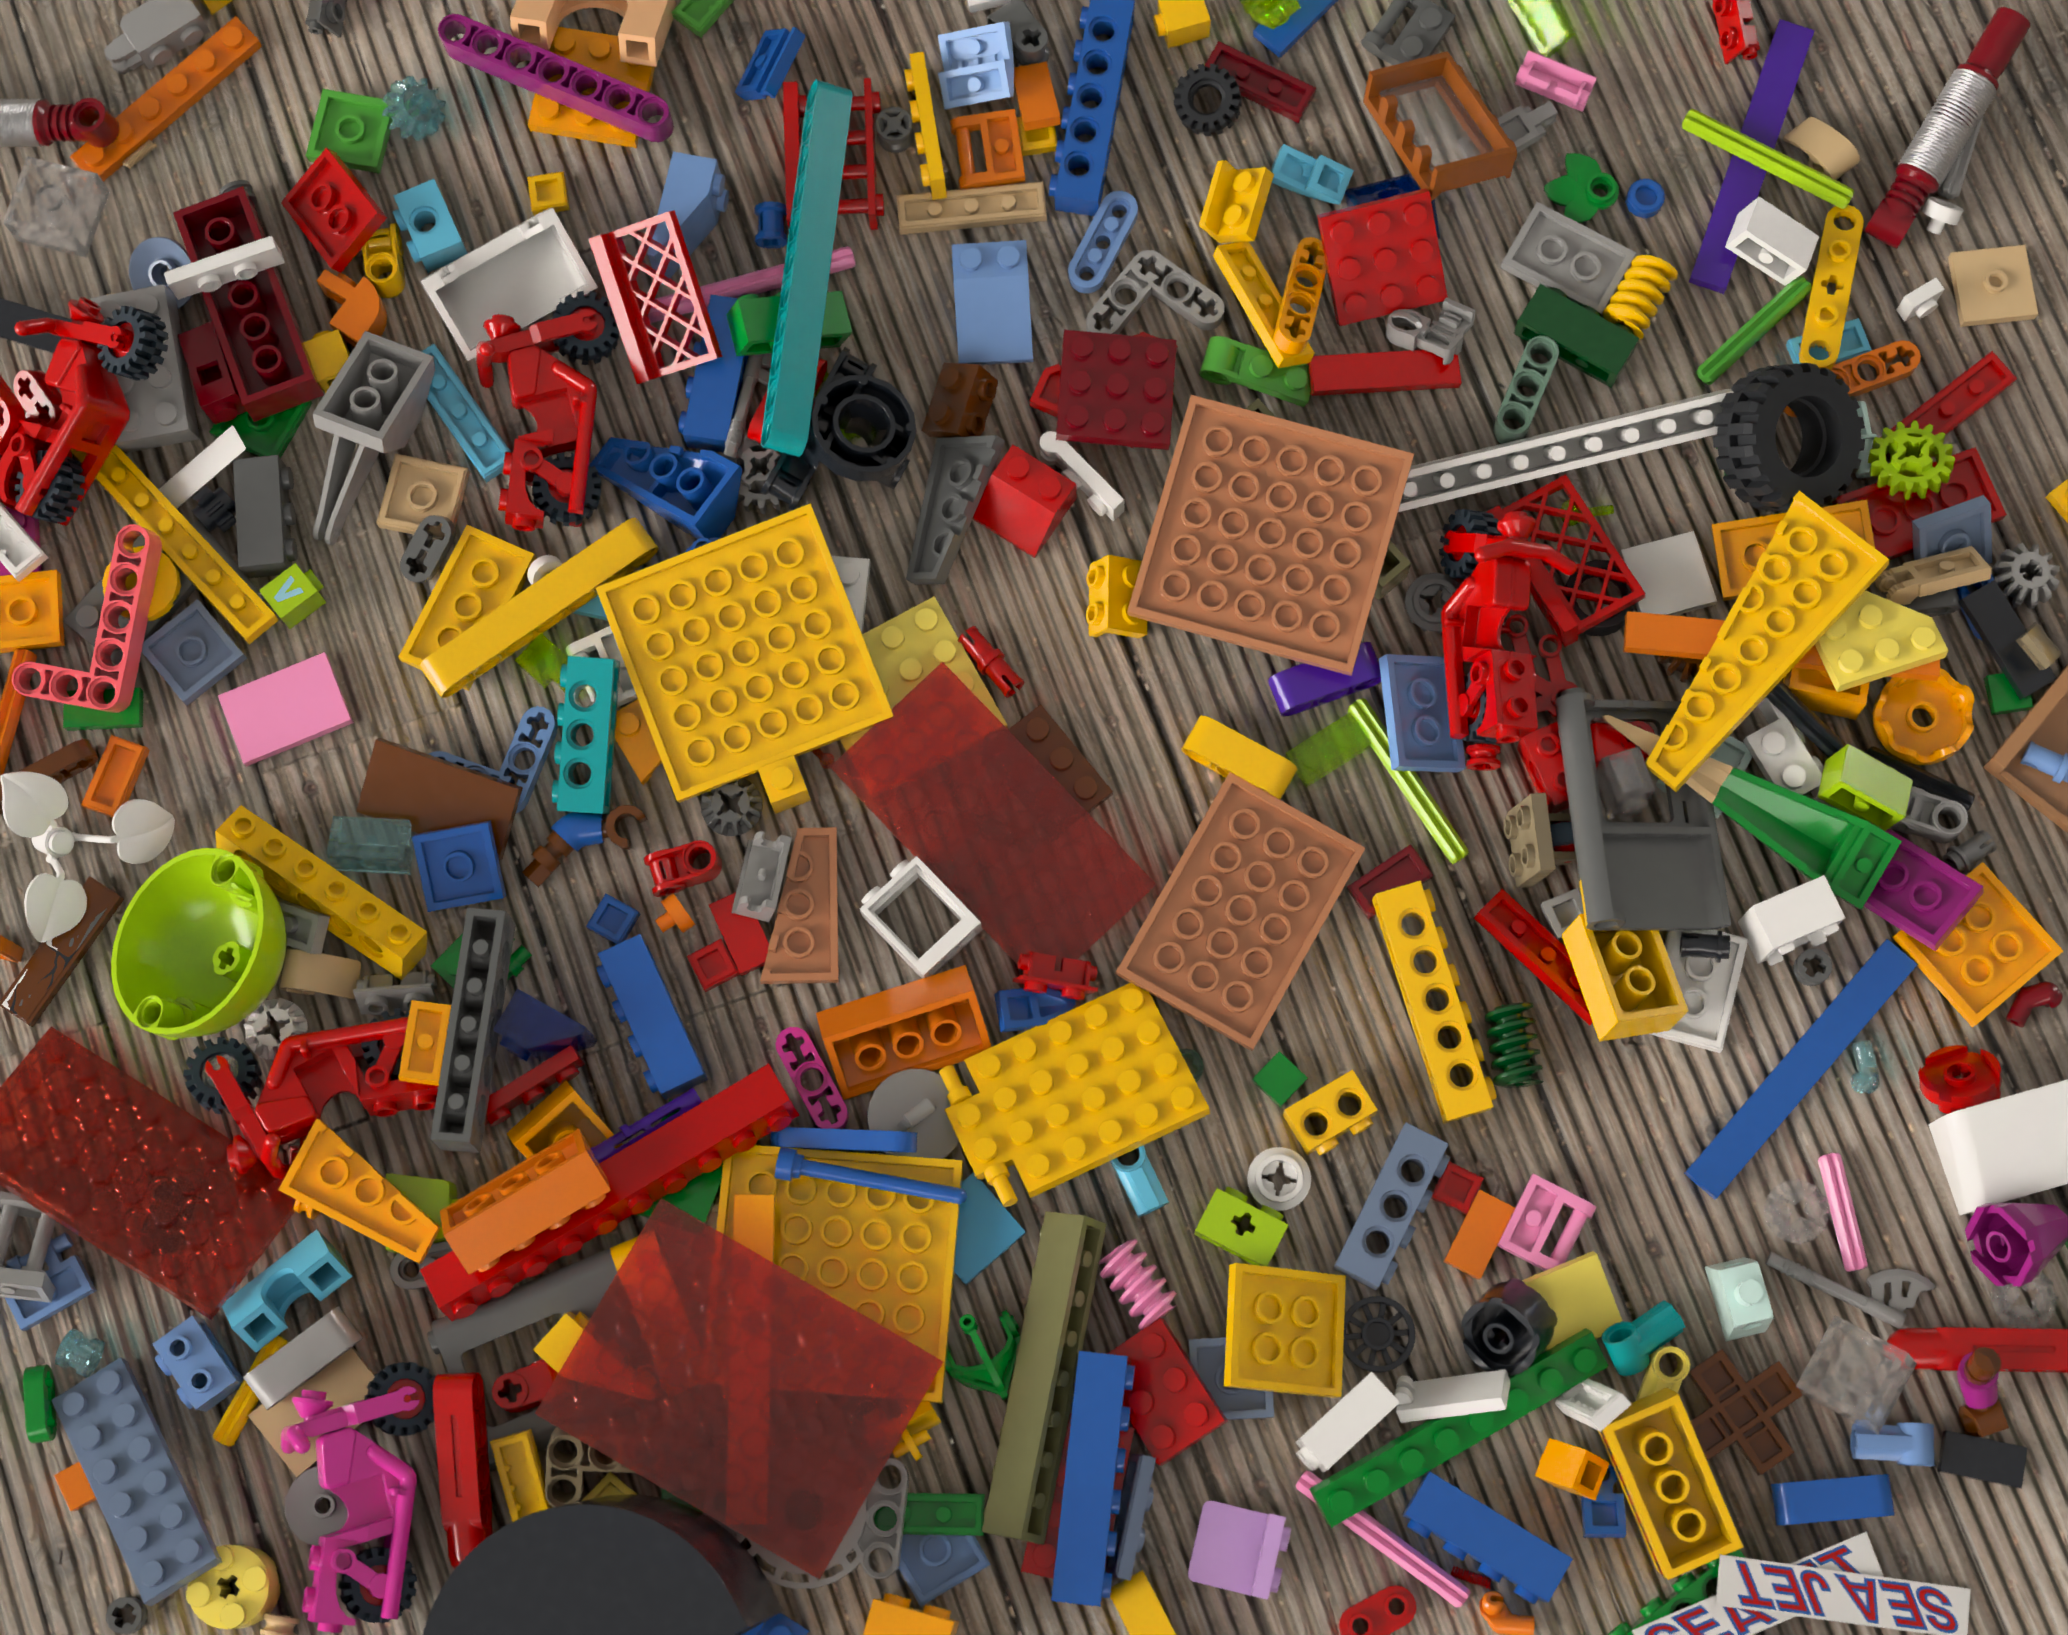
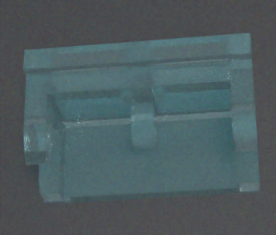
[326,816,414,875]

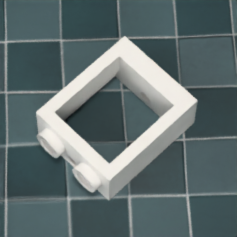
[860,856,982,978]
[1295,1372,1400,1473]

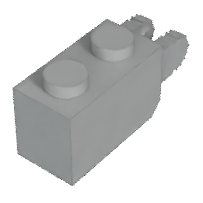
[104,0,210,75]

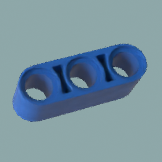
[1771,1474,1895,1526]

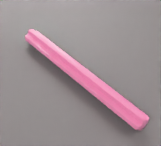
[648,246,855,323]

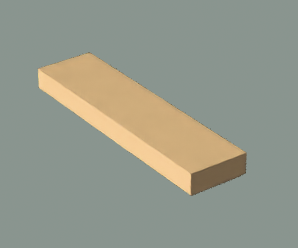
[896,181,1047,235]

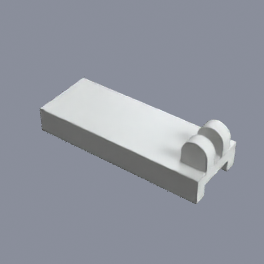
[1394,1369,1511,1423]

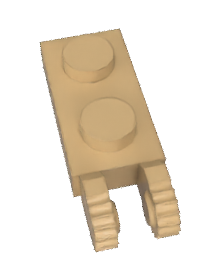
[1875,546,1992,605]

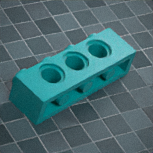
[552,656,620,814]

